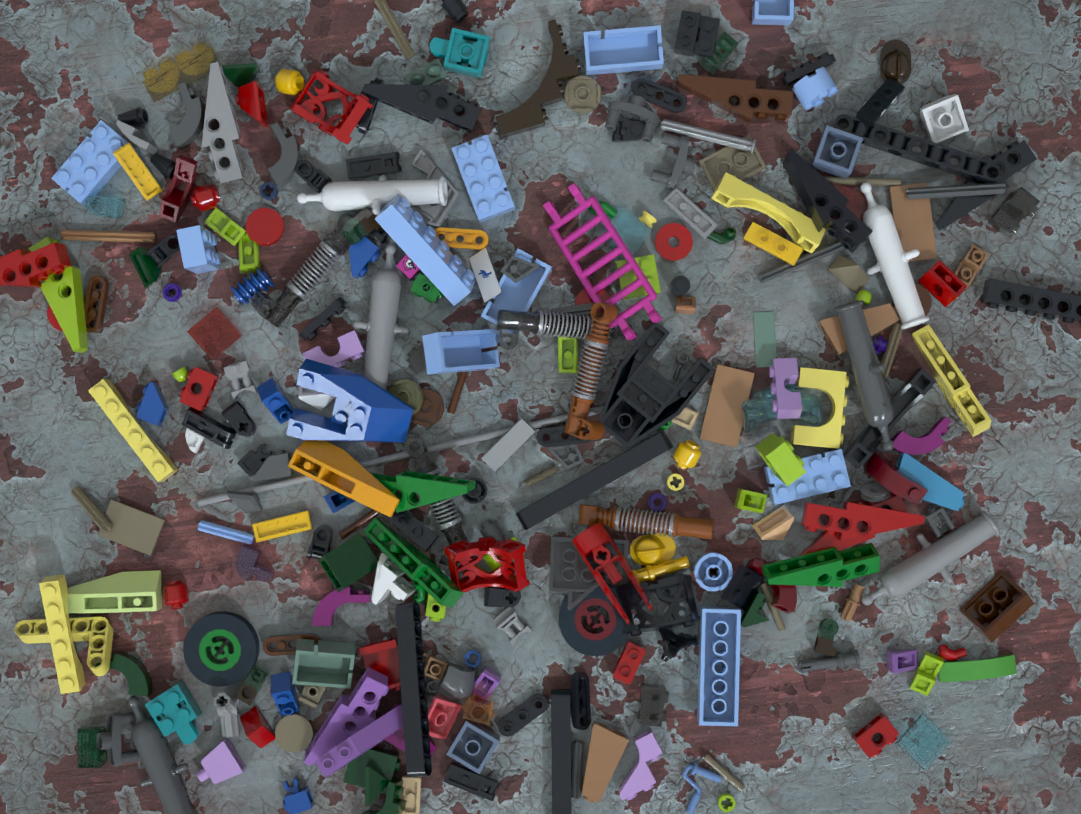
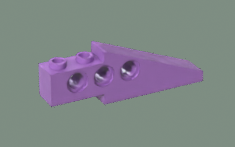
[304,667,390,766]
[315,704,403,778]

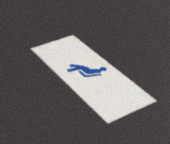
[469,248,501,303]

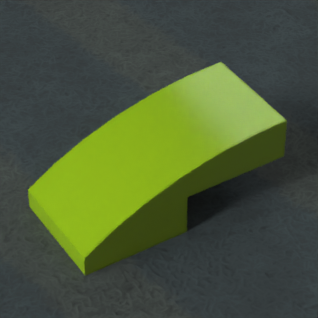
[204,208,246,246]
[910,651,944,696]

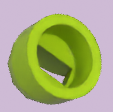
[855,290,872,305]
[172,366,189,382]

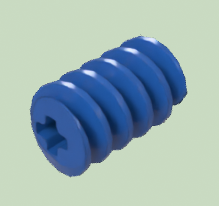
[230,268,275,306]

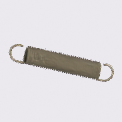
[519,462,563,489]

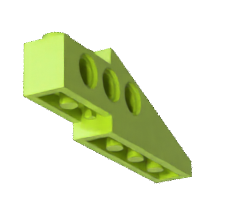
[29,237,88,353]

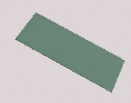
[753,311,777,368]

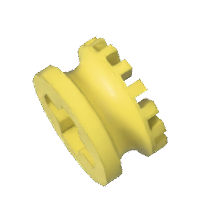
[638,211,657,229]
[667,473,684,491]

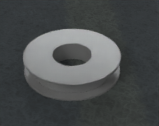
[860,482,890,502]

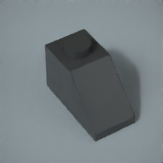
[253,450,294,482]

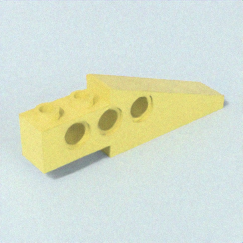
[912,324,991,437]

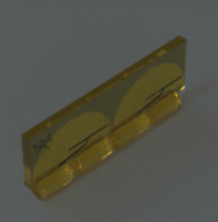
[143,42,219,102]

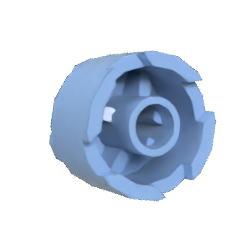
[792,67,839,111]
[693,551,733,591]

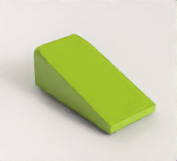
[238,233,261,274]
[558,332,578,373]

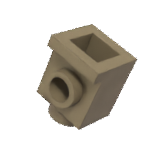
[298,685,327,708]

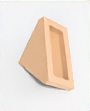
[752,505,794,540]

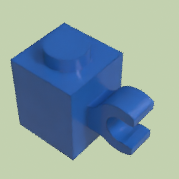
[283,777,315,814]

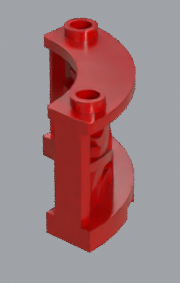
[288,70,373,145]
[444,537,530,593]

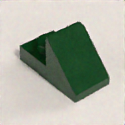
[741,590,770,628]

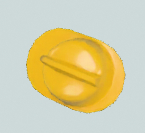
[630,533,676,565]

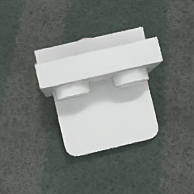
[371,553,416,605]

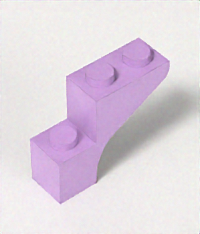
[619,729,662,801]

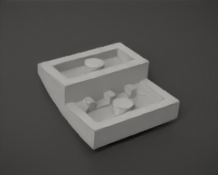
[116,120,159,155]

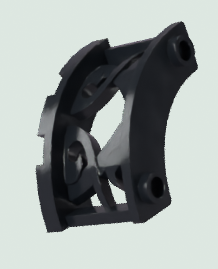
[613,574,701,637]

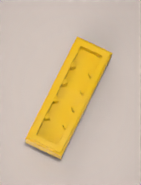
[112,142,163,201]
[743,222,804,266]
[252,510,313,543]

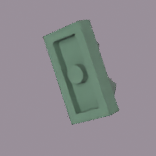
[404,59,447,85]

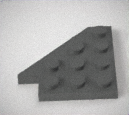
[549,536,628,610]

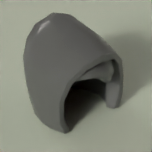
[439,662,476,699]

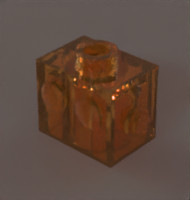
[462,696,495,725]

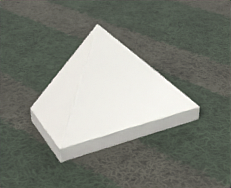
[298,386,335,411]

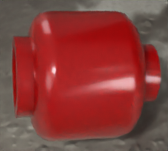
[190,184,220,211]
[163,581,189,610]

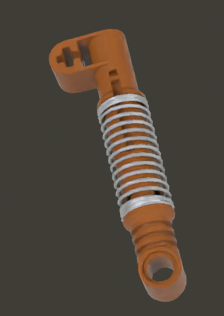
[564,302,618,440]
[578,504,715,540]

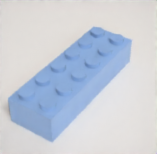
[375,194,476,306]
[697,606,741,726]

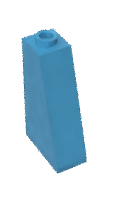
[895,453,965,511]

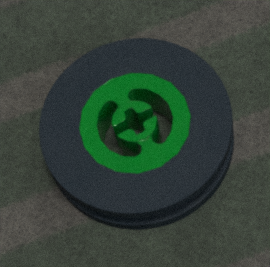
[183,611,259,687]

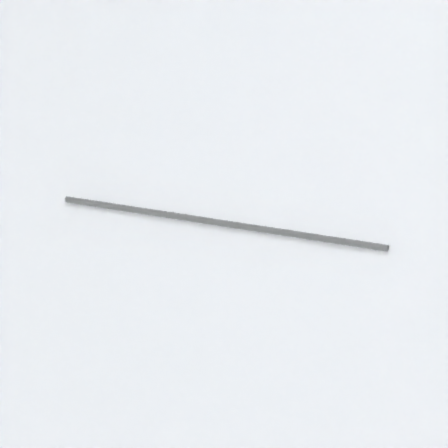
[197,405,604,507]

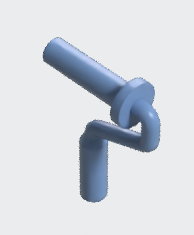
[682,762,722,814]

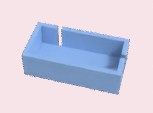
[752,0,794,25]
[583,25,664,75]
[51,120,136,206]
[451,135,515,223]
[481,249,552,336]
[422,329,500,375]
[763,449,851,505]

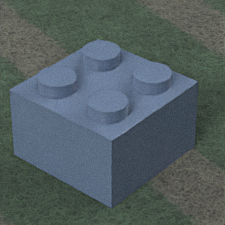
[811,125,863,179]
[446,717,500,774]

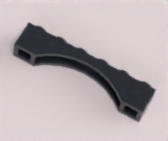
[843,369,937,469]

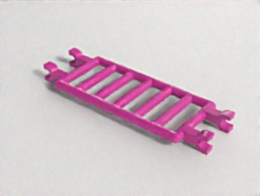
[543,183,662,341]

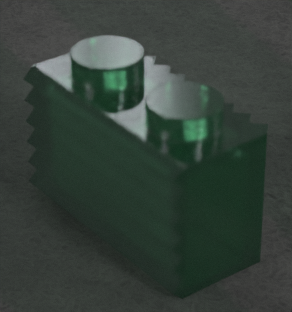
[77,726,108,768]

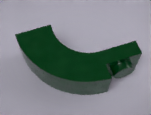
[95,651,153,697]
[361,778,407,814]

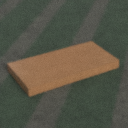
[888,182,937,262]
[699,364,755,448]

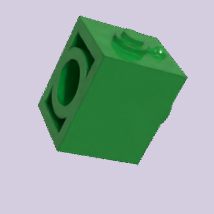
[410,273,443,304]

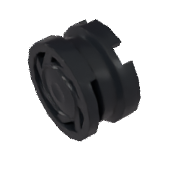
[462,477,488,504]

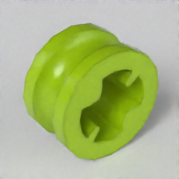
[717,793,736,812]

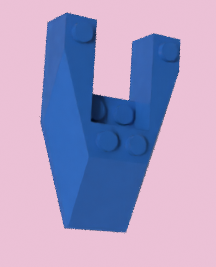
[286,358,414,442]

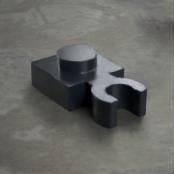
[237,443,273,477]

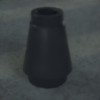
[118,107,148,126]
[150,153,176,179]

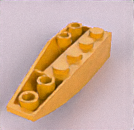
[288,440,400,517]

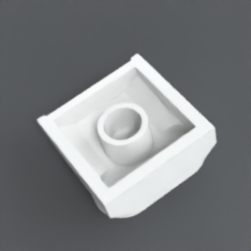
[920,94,969,143]

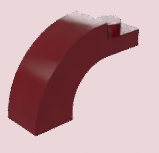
[158,154,198,222]
[864,452,928,506]
[746,558,797,613]

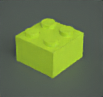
[615,254,661,301]
[755,433,806,487]

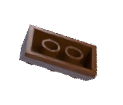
[959,571,1034,643]

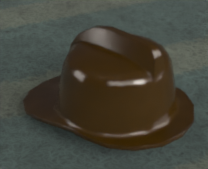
[880,40,911,84]

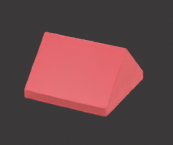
[428,692,462,740]

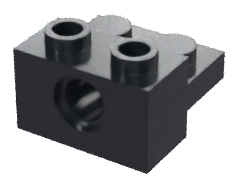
[674,10,720,58]

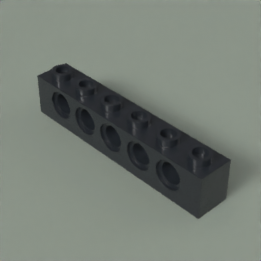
[981,279,1081,323]

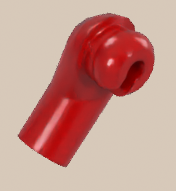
[938,644,967,661]

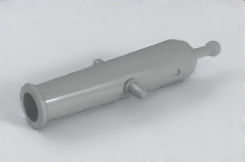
[353,243,410,390]
[862,511,1000,605]

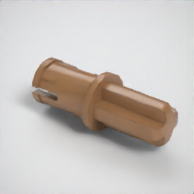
[840,583,866,622]

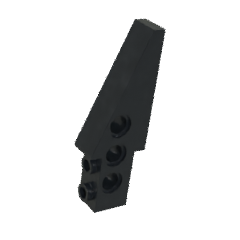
[361,84,481,132]
[935,140,1037,231]
[782,149,873,254]

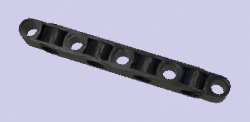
[834,114,1002,183]

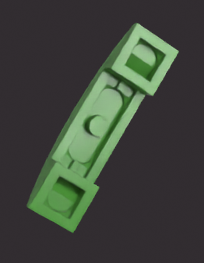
[938,654,1017,682]

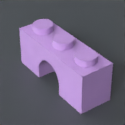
[302,330,366,368]
[769,358,802,419]

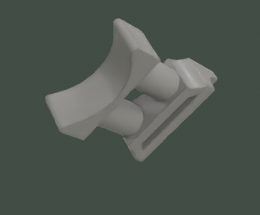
[224,361,257,400]
[492,607,532,647]

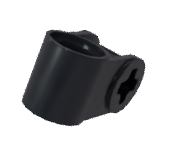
[295,160,332,193]
[145,235,180,268]
[221,400,256,437]
[307,525,333,559]
[484,587,521,607]

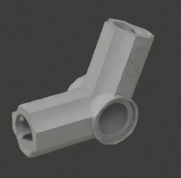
[214,692,240,738]

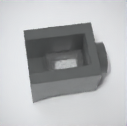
[924,506,955,538]

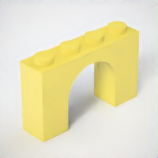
[790,367,849,449]

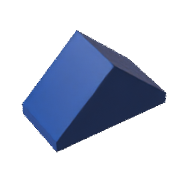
[324,490,355,513]

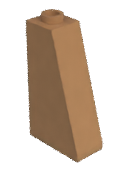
[817,303,899,355]
[581,720,629,803]

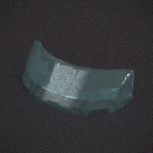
[742,387,822,433]

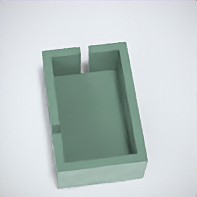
[292,638,355,689]

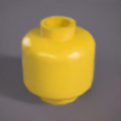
[275,69,304,95]
[673,440,702,469]

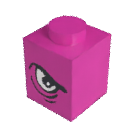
[396,254,421,281]

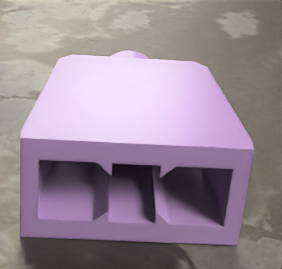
[196,738,246,784]

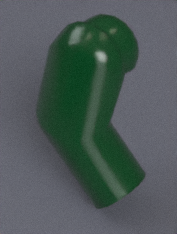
[707,227,736,245]

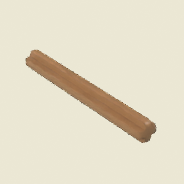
[60,229,156,243]

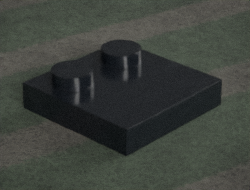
[721,564,765,611]

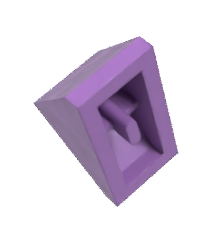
[887,649,917,673]
[473,665,502,701]

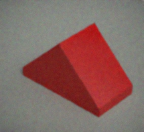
[240,706,276,748]

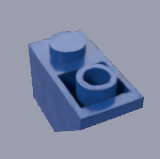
[349,234,381,279]
[256,378,294,424]
[135,382,169,426]
[271,672,300,716]

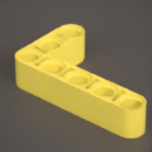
[14,617,113,676]

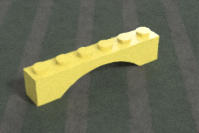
[711,172,826,254]
[88,379,179,482]
[39,574,86,694]

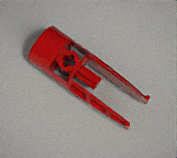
[572,523,653,625]

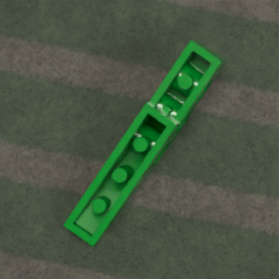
[371,470,475,513]
[364,518,464,608]
[762,543,880,587]

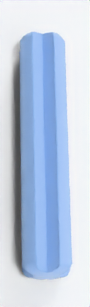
[198,520,254,545]

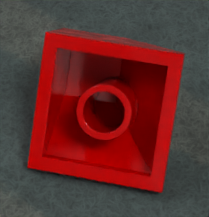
[235,81,268,127]

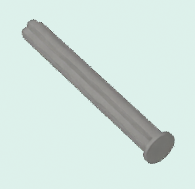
[661,119,756,154]

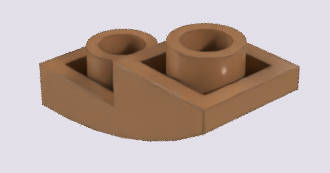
[954,244,989,289]
[423,652,448,681]

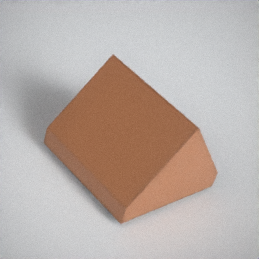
[675,296,696,315]

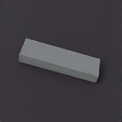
[663,187,718,240]
[481,417,535,471]

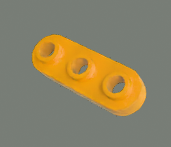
[435,227,489,250]

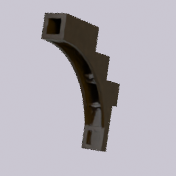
[496,20,581,139]

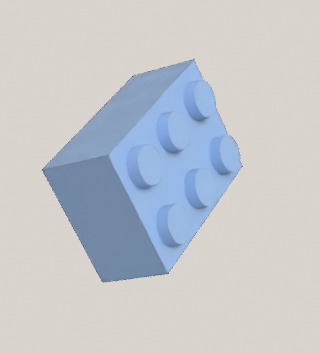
[176,225,221,274]

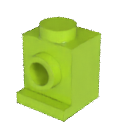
[425,594,447,622]

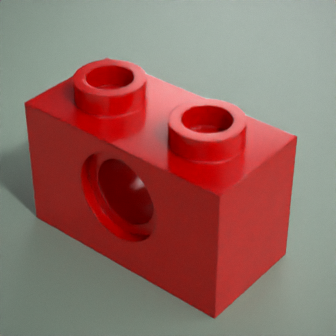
[918,260,967,307]
[179,367,220,411]
[612,639,646,685]
[851,713,899,759]

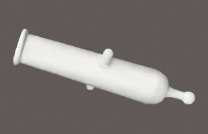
[297,175,448,215]
[860,182,929,330]

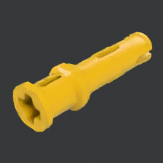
[632,555,690,583]

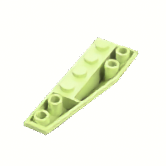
[68,570,162,613]

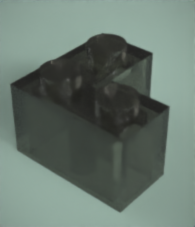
[987,187,1040,236]

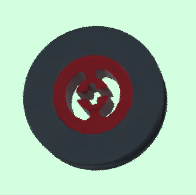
[559,583,629,656]

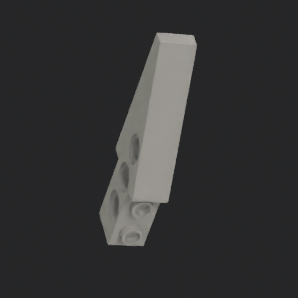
[202,62,245,184]

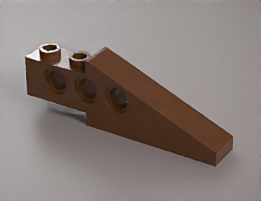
[677,74,794,123]

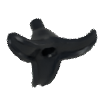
[659,628,699,662]

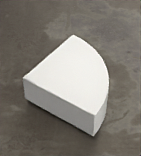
[185,428,205,453]

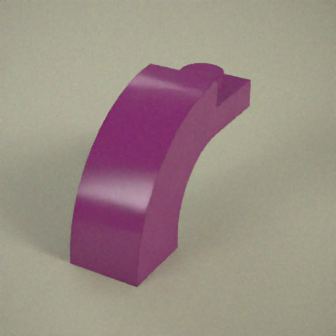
[891,417,951,455]
[312,585,372,626]

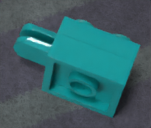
[430,28,491,79]
[145,681,202,744]

